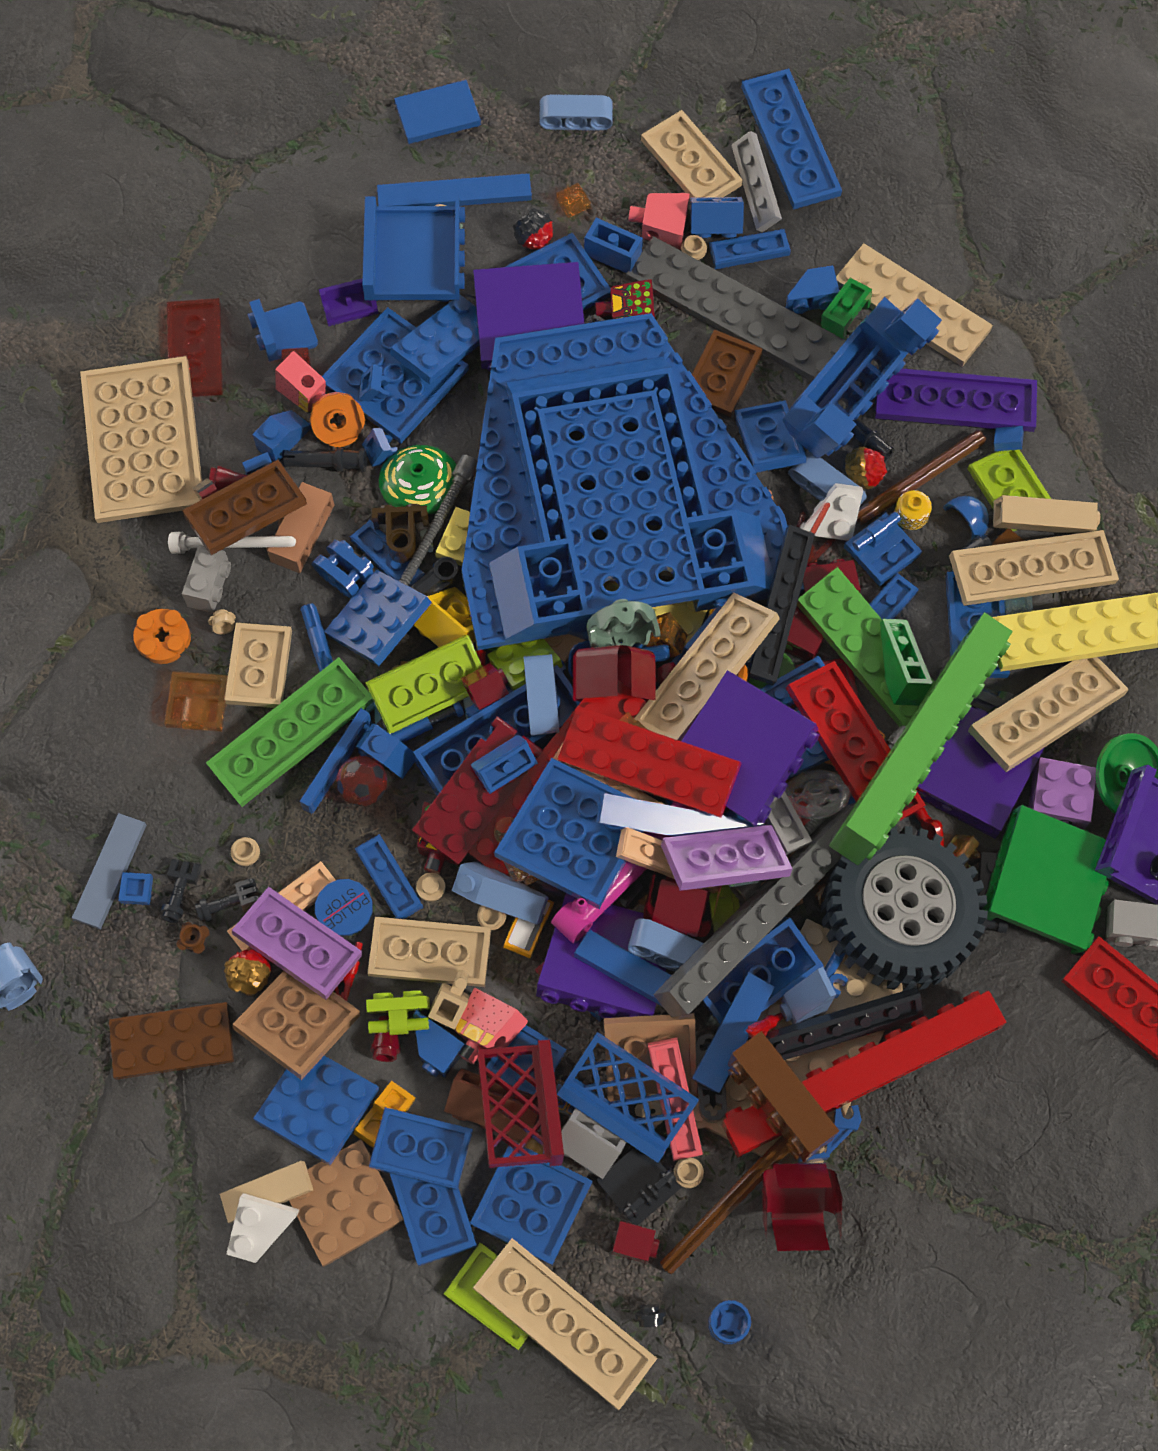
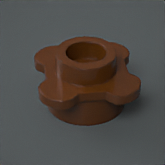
[176,922,210,954]

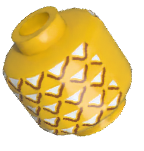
[894,490,932,530]

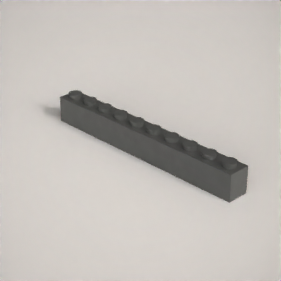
[653,802,857,1017]

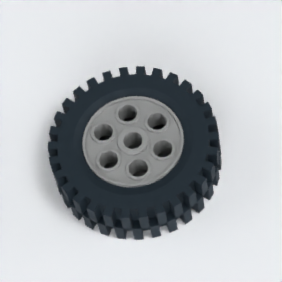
[821,826,988,991]

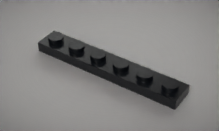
[748,524,815,686]
[747,987,924,1060]

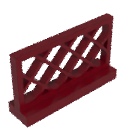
[477,1040,564,1168]

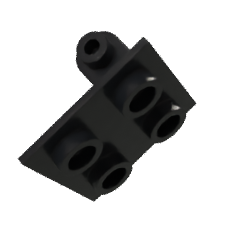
[596,1147,681,1226]

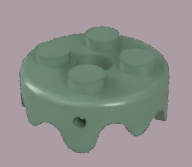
[586,599,661,656]

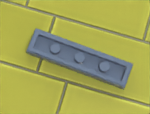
[72,813,147,930]

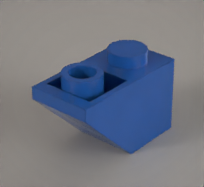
[785,266,839,314]

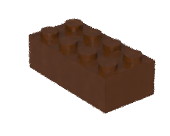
[728,1031,839,1163]

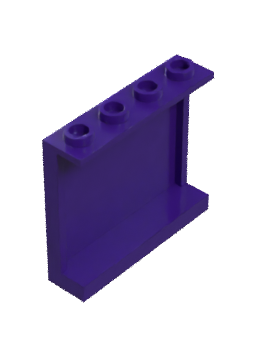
[473,262,584,372]
[682,670,819,827]
[916,707,1044,839]
[1095,765,1158,905]
[536,893,666,1018]

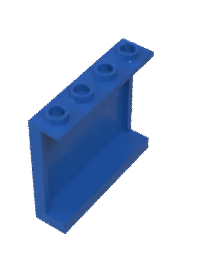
[363,196,465,300]

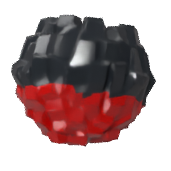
[513,208,553,250]

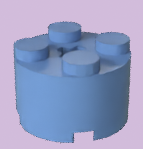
[0,943,43,1011]

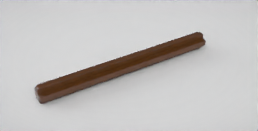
[857,430,986,525]
[660,1135,789,1274]

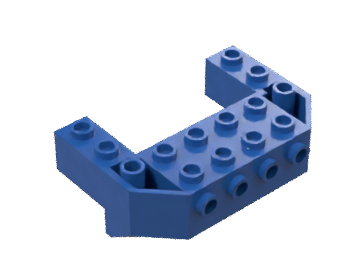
[782,297,942,459]

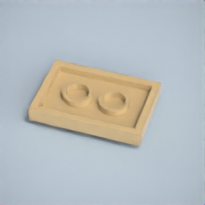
[225,623,292,708]

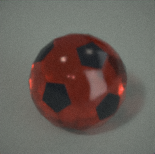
[337,756,387,806]

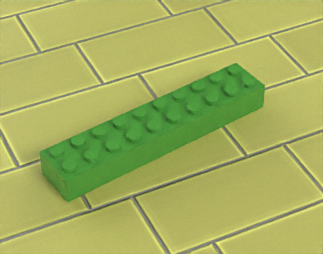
[829,612,1013,866]

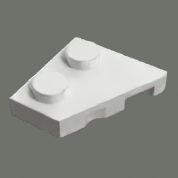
[800,483,863,541]
[226,1193,299,1263]

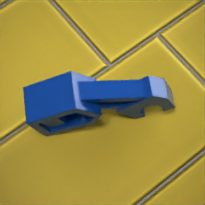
[797,1105,862,1163]

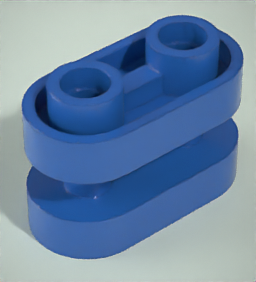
[311,540,374,598]

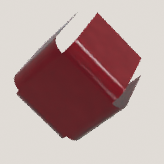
[573,645,656,702]
[643,871,722,938]
[762,1163,843,1251]

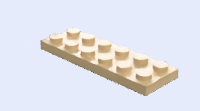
[836,244,993,367]
[949,530,1119,606]
[633,593,780,741]
[968,657,1128,772]
[472,1238,657,1410]

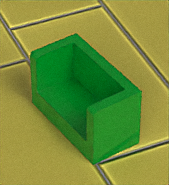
[821,277,872,340]

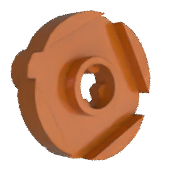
[310,392,365,447]
[133,609,191,664]

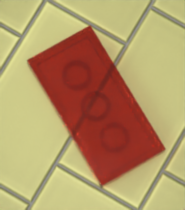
[167,298,223,397]

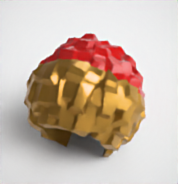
[845,447,887,490]
[224,949,271,996]

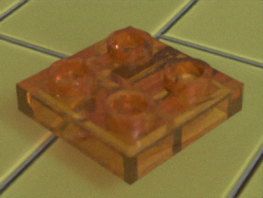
[164,671,228,732]

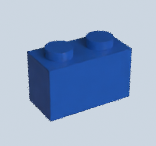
[690,197,744,238]
[584,218,643,273]

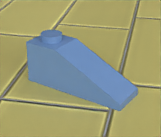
[452,861,549,924]
[779,967,836,1025]

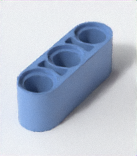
[539,95,613,130]
[788,451,867,505]
[524,654,559,735]
[628,919,704,972]

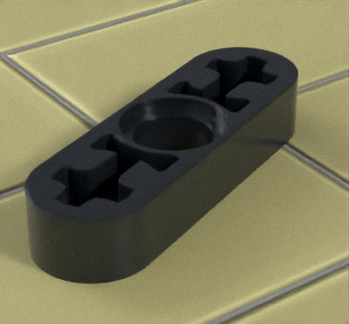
[696,1034,727,1123]

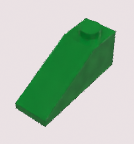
[880,619,933,706]

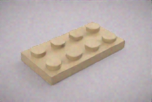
[641,110,743,197]
[368,917,491,987]

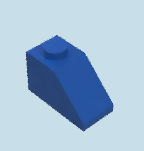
[252,410,312,462]
[356,723,415,779]
[413,1010,465,1078]

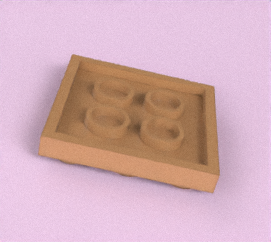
[233,971,360,1080]
[604,1013,697,1102]
[289,1139,404,1267]

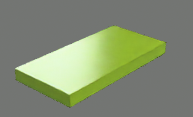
[365,635,482,734]

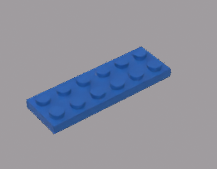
[741,69,842,210]

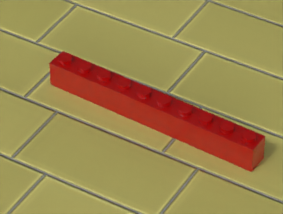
[721,991,1007,1158]

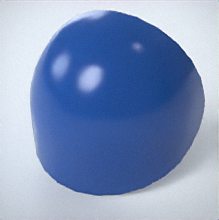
[943,496,989,540]

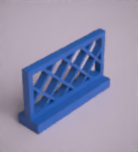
[557,1032,699,1163]

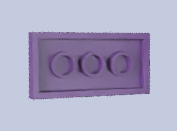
[661,825,793,891]
[232,887,362,1000]

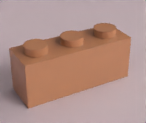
[266,482,334,573]

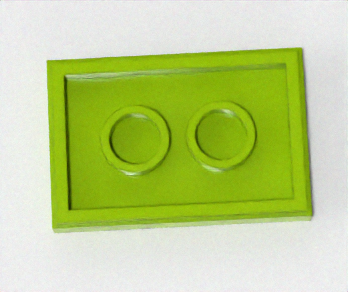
[968,450,1051,532]
[444,1243,528,1350]

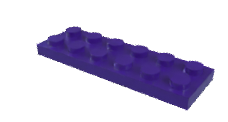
[875,369,1037,432]

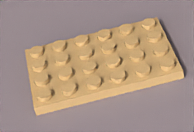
[80,356,202,523]

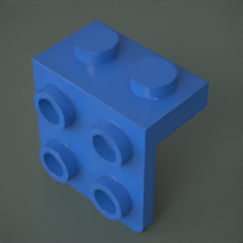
[248,299,318,362]

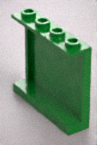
[982,805,1109,955]

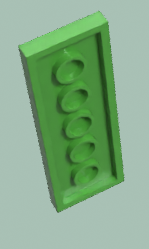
[797,567,935,727]
[206,657,374,807]

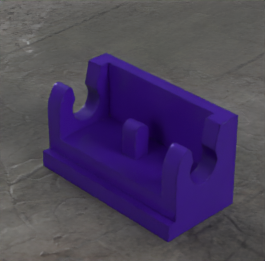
[319,278,379,326]

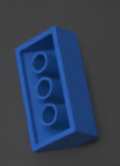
[701,916,824,1025]

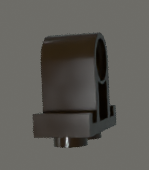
[372,504,429,563]

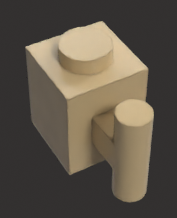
[428,970,469,1030]

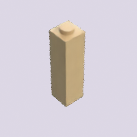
[993,495,1100,534]

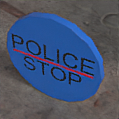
[315,879,373,936]

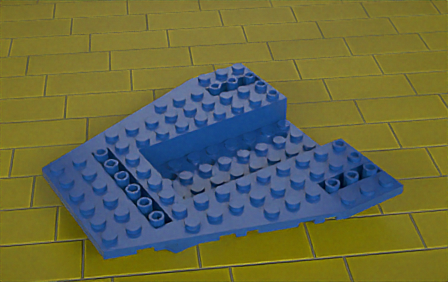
[462,313,804,650]

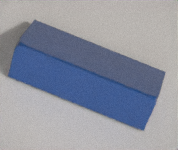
[471,735,538,794]

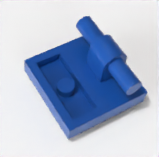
[844,512,922,587]

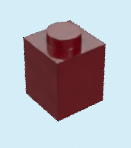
[461,663,509,710]
[612,1221,660,1264]

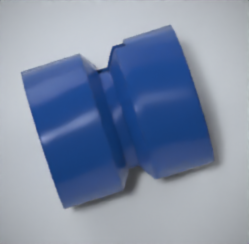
[708,1301,751,1345]

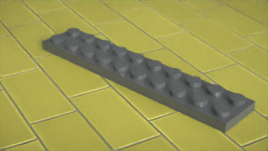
[626,236,876,387]

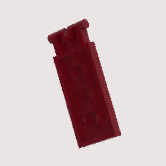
[412,716,543,865]

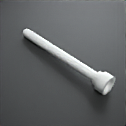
[168,532,296,554]

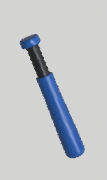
[358,701,464,761]

